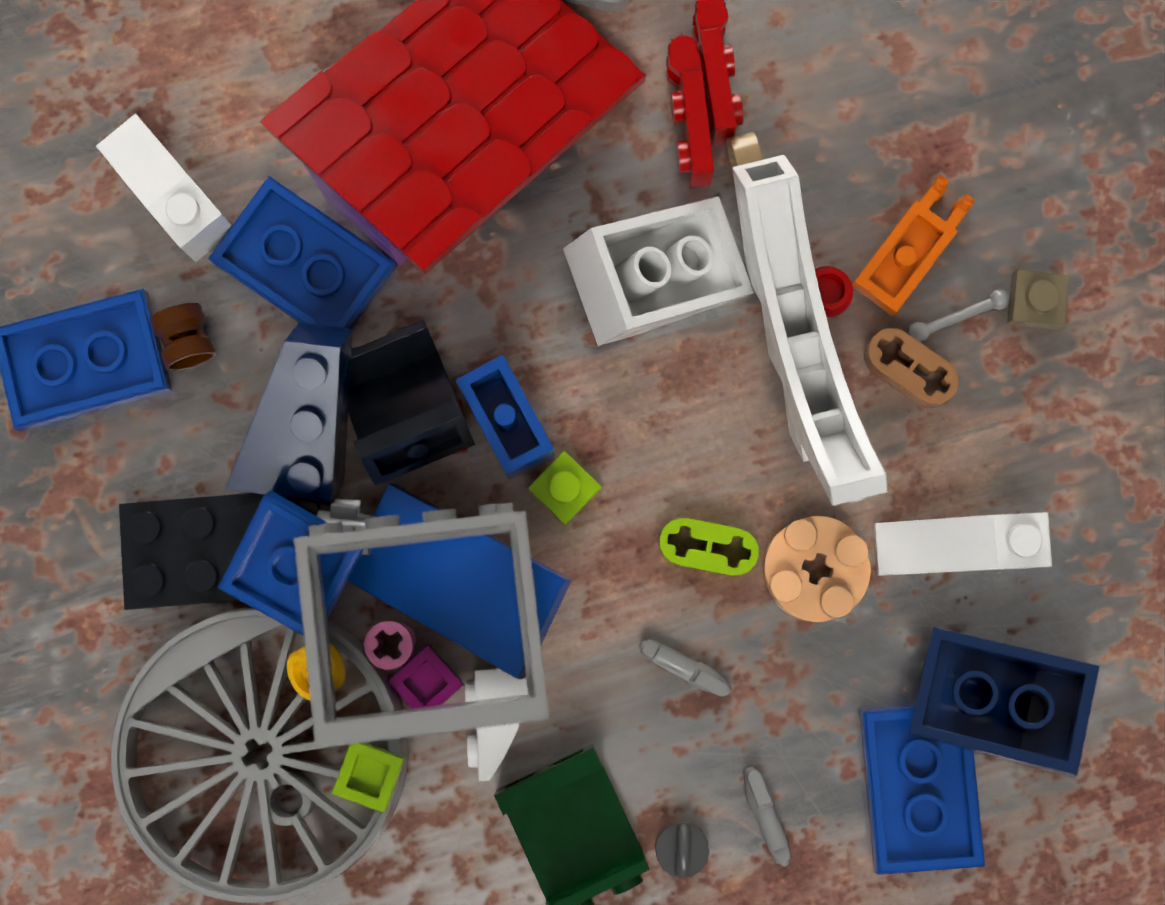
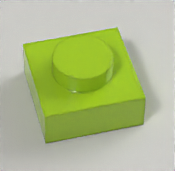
[528,451,602,526]
[332,742,406,813]

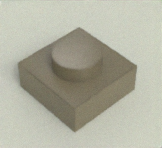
[1007,269,1069,330]

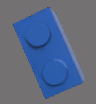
[456,355,555,481]

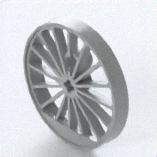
[111,607,408,903]

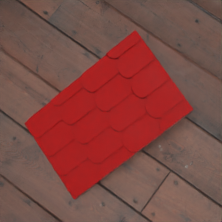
[260,0,646,274]

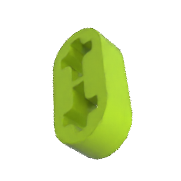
[658,518,759,576]

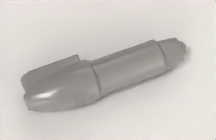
[639,639,731,696]
[744,766,792,867]

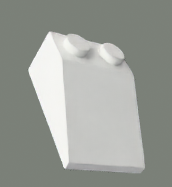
[563,196,754,346]

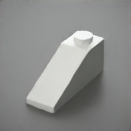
[96,113,232,262]
[873,512,1052,576]

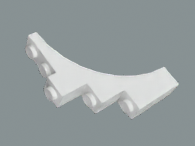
[732,155,887,506]

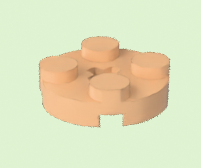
[762,516,871,622]

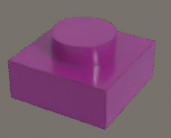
[387,644,465,709]

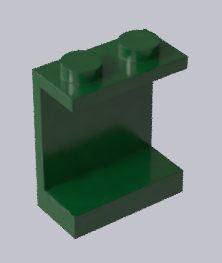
[494,744,650,905]

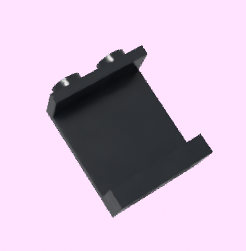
[348,320,475,486]

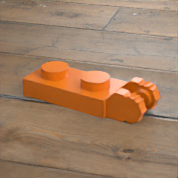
[852,174,975,317]

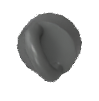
[655,820,709,879]

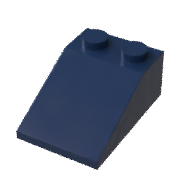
[909,627,1100,778]

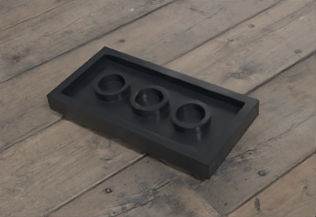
[119,493,334,610]

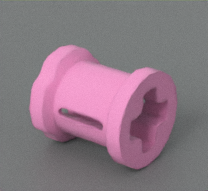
[364,621,418,670]

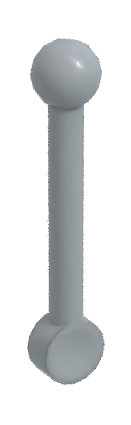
[907,290,1010,343]

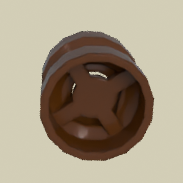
[149,303,217,371]

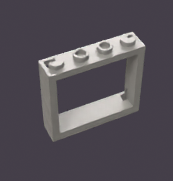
[294,503,549,748]

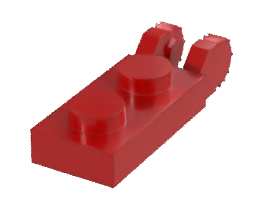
[692,0,743,147]
[666,34,714,189]

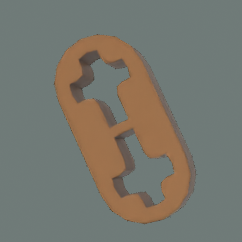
[864,328,959,408]

